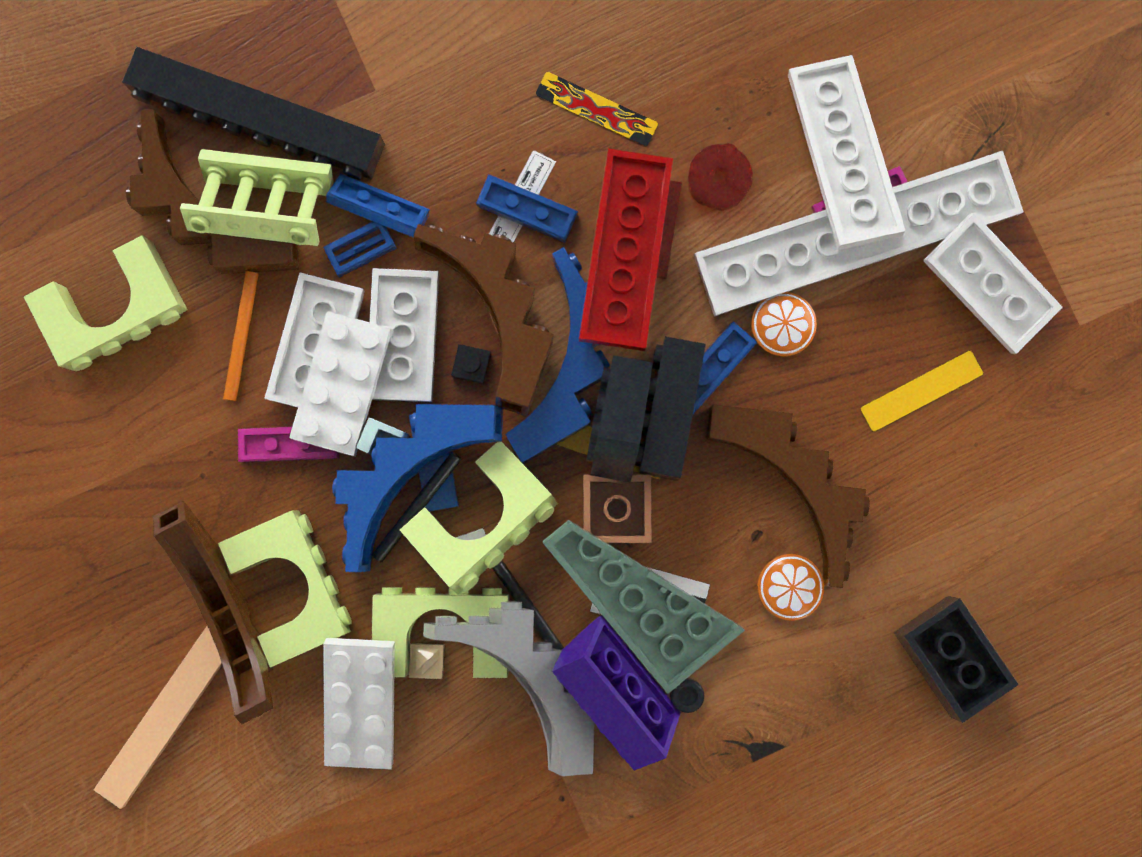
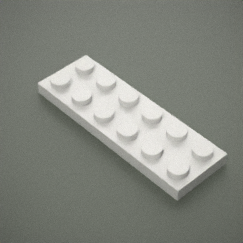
[788,55,905,250]

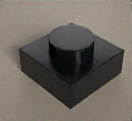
[451,344,491,384]

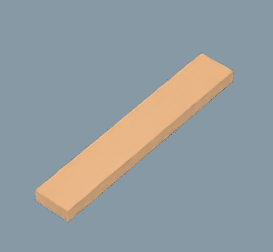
[94,626,222,809]

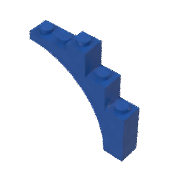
[505,247,610,465]
[332,404,503,572]

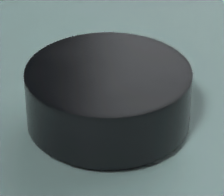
[670,678,704,713]

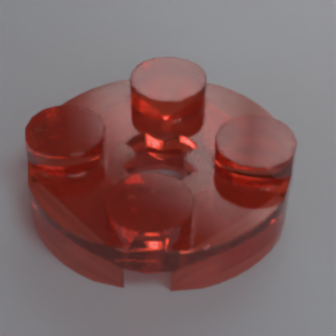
[687,143,753,211]

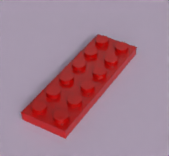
[579,148,673,351]

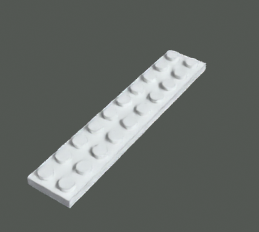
[694,151,1024,316]

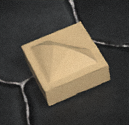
[409,643,445,679]

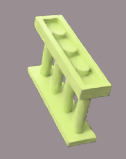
[180,149,334,246]

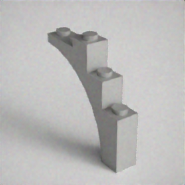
[423,601,594,776]

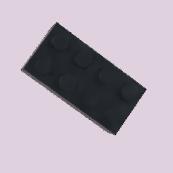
[635,336,706,481]

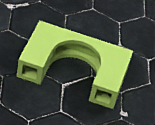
[24,235,188,371]
[400,442,558,595]
[218,510,352,667]
[372,587,509,678]

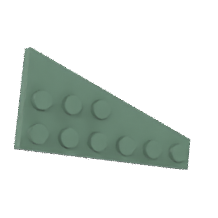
[542,520,745,694]

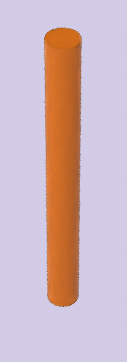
[223,271,259,401]

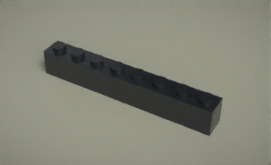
[122,46,385,180]

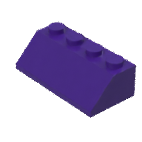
[552,615,681,771]

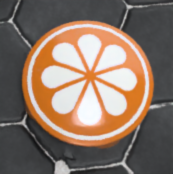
[751,292,817,357]
[757,554,824,621]

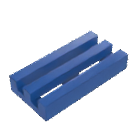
[323,221,397,278]

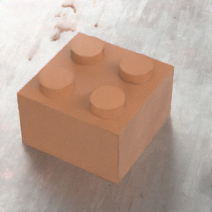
[583,475,652,543]

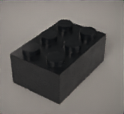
[586,355,653,483]
[894,596,1019,723]

